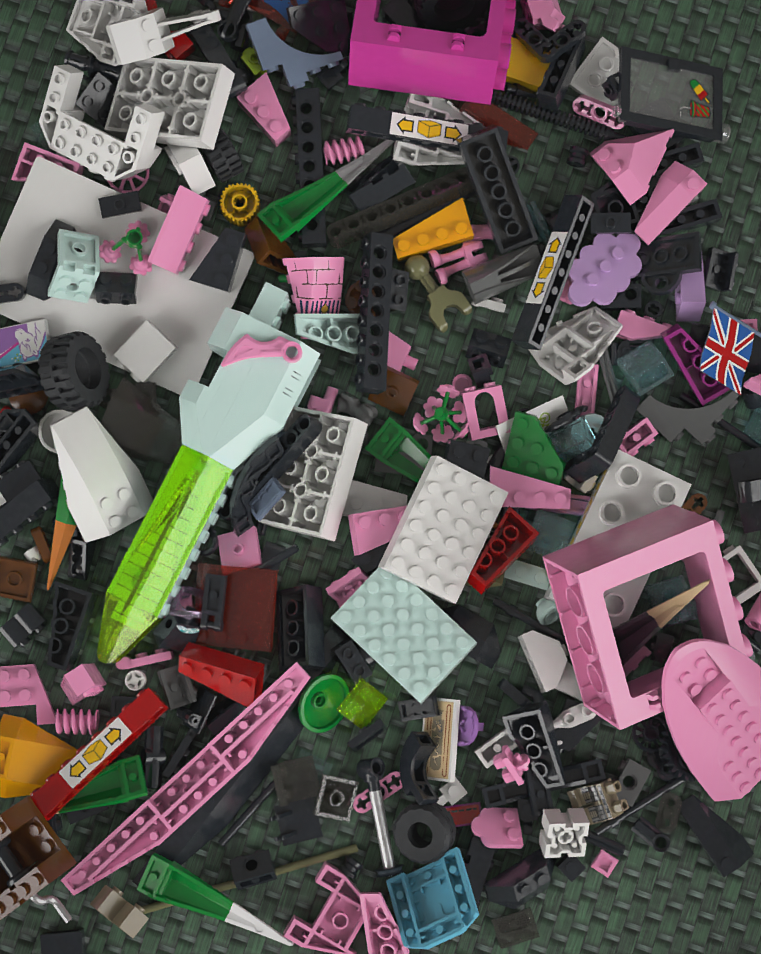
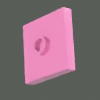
[217,526,262,575]

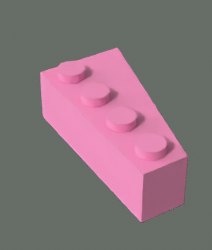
[490,466,571,509]
[60,663,107,705]

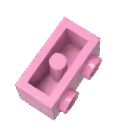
[619,417,659,456]

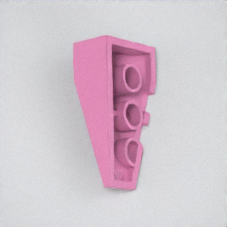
[634,161,707,245]

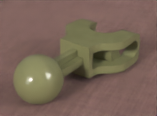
[405,255,472,333]

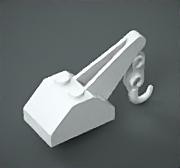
[105,7,221,65]
[518,630,596,745]

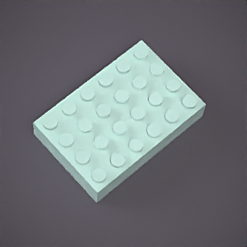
[331,567,477,704]

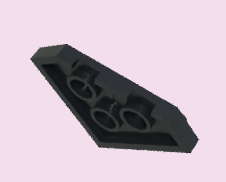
[286,0,351,57]

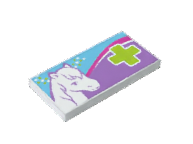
[0,319,50,368]

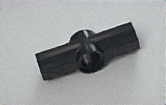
[140,726,166,788]

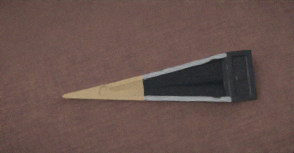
[612,580,710,666]

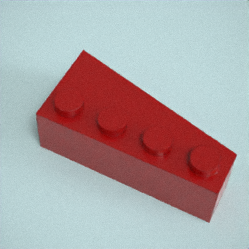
[467,506,539,595]
[178,642,265,707]

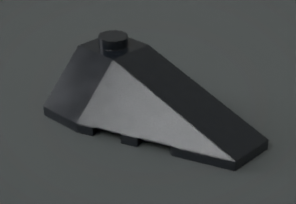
[676,794,754,878]

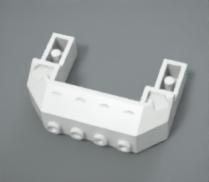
[39,64,165,182]

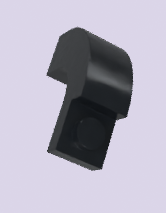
[400,731,439,805]

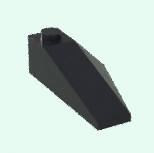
[502,701,566,789]

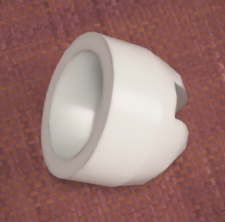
[24,546,41,562]

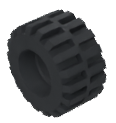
[201,128,244,183]

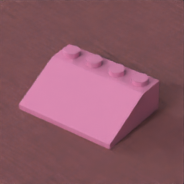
[148,185,211,275]

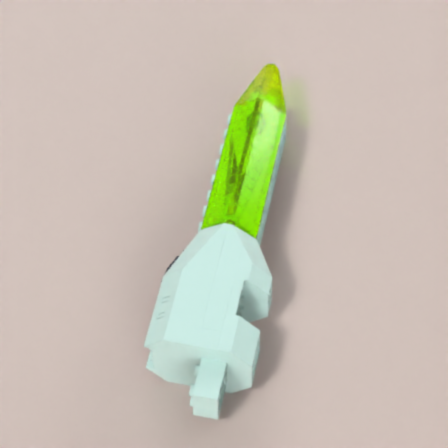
[97,282,321,663]

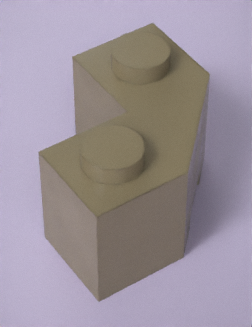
[90,885,149,938]

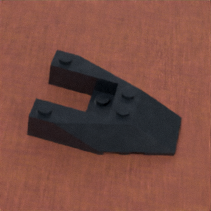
[590,142,722,235]

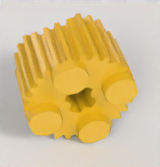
[220,183,261,227]

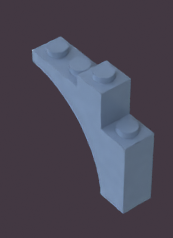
[245,18,343,89]

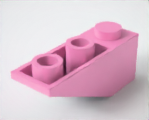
[616,309,672,341]

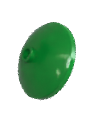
[298,673,350,733]

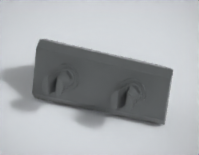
[461,243,542,304]

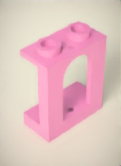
[460,381,511,441]

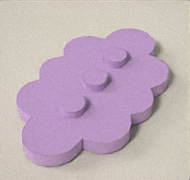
[568,234,642,307]

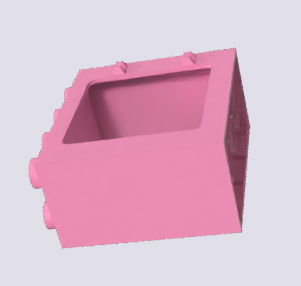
[542,504,753,730]

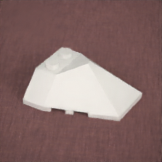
[66,0,148,66]
[393,94,479,166]
[528,306,623,385]

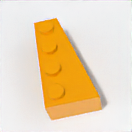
[393,197,474,262]

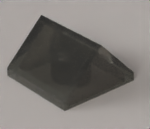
[312,774,359,822]

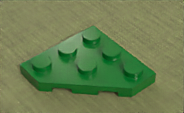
[502,410,565,485]

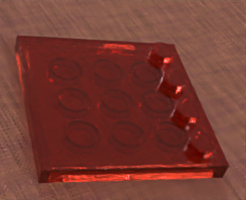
[195,563,278,652]

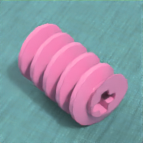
[323,136,365,166]
[55,708,99,735]

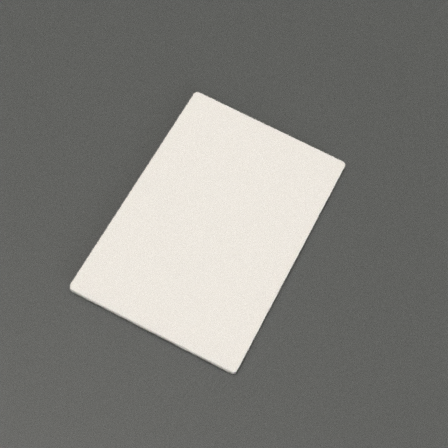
[0,157,254,395]

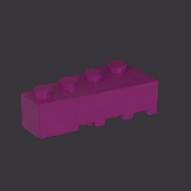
[660,323,730,406]

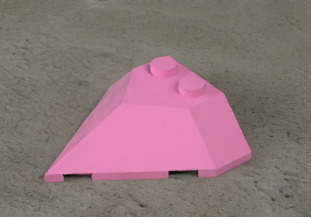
[589,129,674,205]

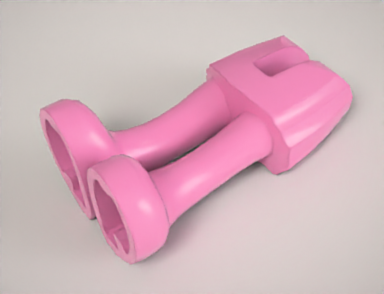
[428,241,489,286]

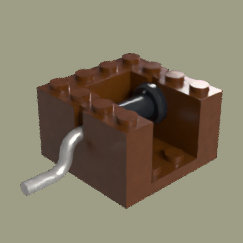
[0,796,77,923]

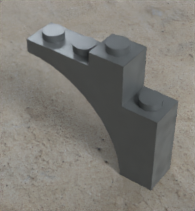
[636,391,739,445]

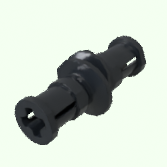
[64,50,123,82]

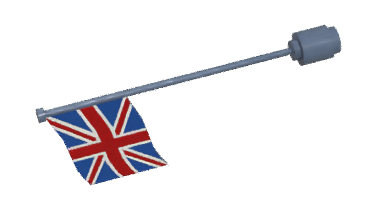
[700,301,761,395]

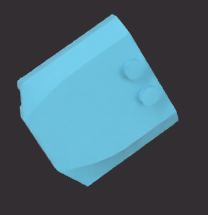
[386,847,479,949]

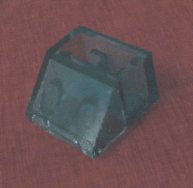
[616,340,674,396]

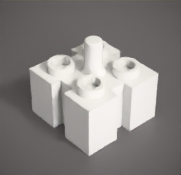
[539,808,590,858]

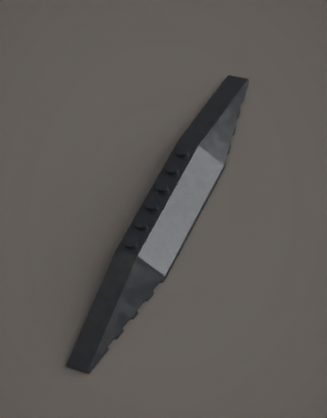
[132,624,349,886]

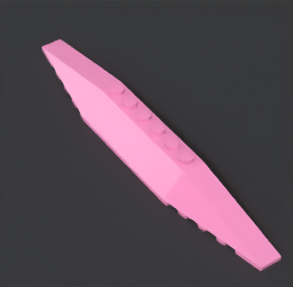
[61,662,311,895]

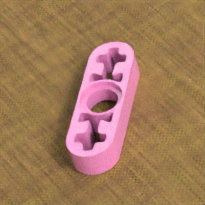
[572,95,625,129]
[353,771,403,813]

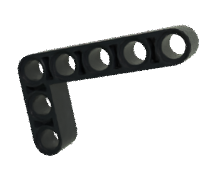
[564,385,641,484]

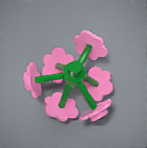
[413,384,470,443]

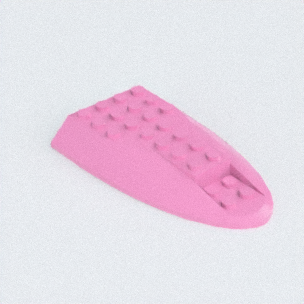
[662,639,761,802]

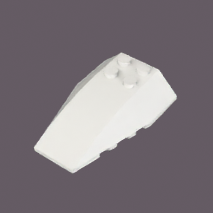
[50,406,153,542]

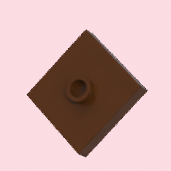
[368,366,420,416]
[0,555,38,602]

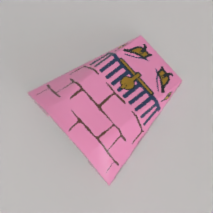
[282,257,345,339]

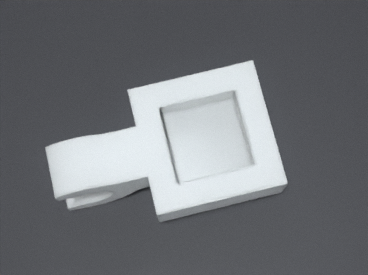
[471,297,506,313]
[437,777,467,806]

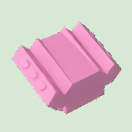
[520,0,565,34]

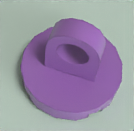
[457,705,484,746]

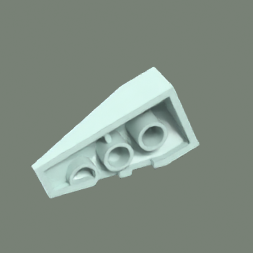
[294,314,373,354]

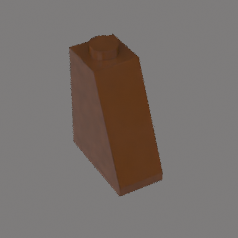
[244,216,297,274]

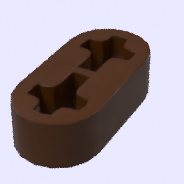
[681,493,708,514]
[31,525,52,564]

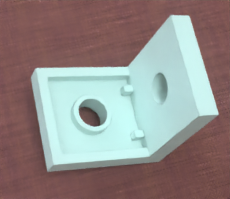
[48,229,100,303]

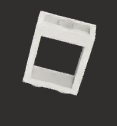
[722,545,761,604]

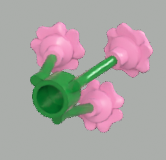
[99,220,152,276]

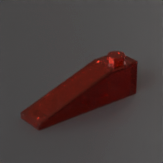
[459,101,538,150]

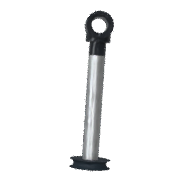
[357,757,405,877]

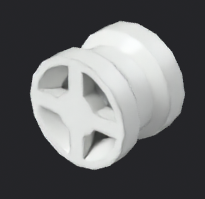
[125,670,147,691]

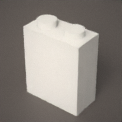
[114,320,178,383]

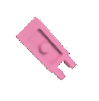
[116,648,174,670]

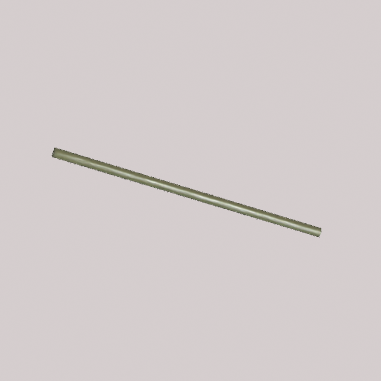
[141,844,359,914]

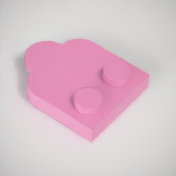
[471,807,524,849]

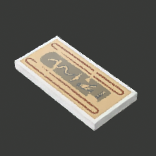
[422,698,460,782]

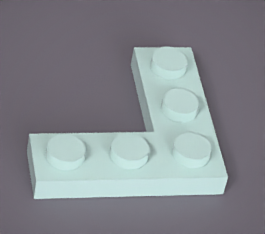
[504,560,550,591]

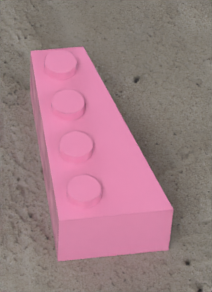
[348,505,407,556]

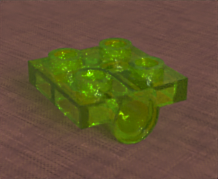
[336,678,388,729]

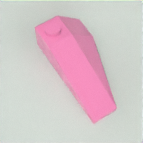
[360,892,409,954]

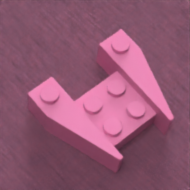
[283,861,364,954]

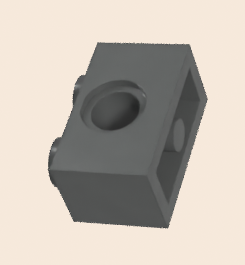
[612,758,651,807]

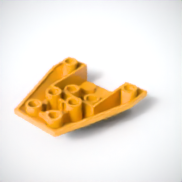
[0,714,78,798]

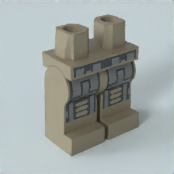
[567,778,629,826]

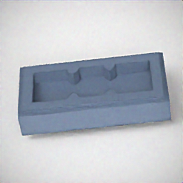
[249,477,286,521]

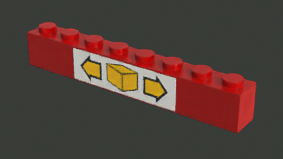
[30,687,169,821]

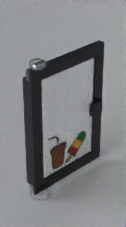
[613,46,731,144]

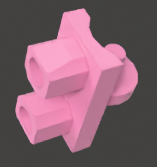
[493,745,530,786]

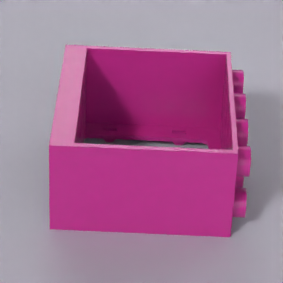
[348,0,516,105]

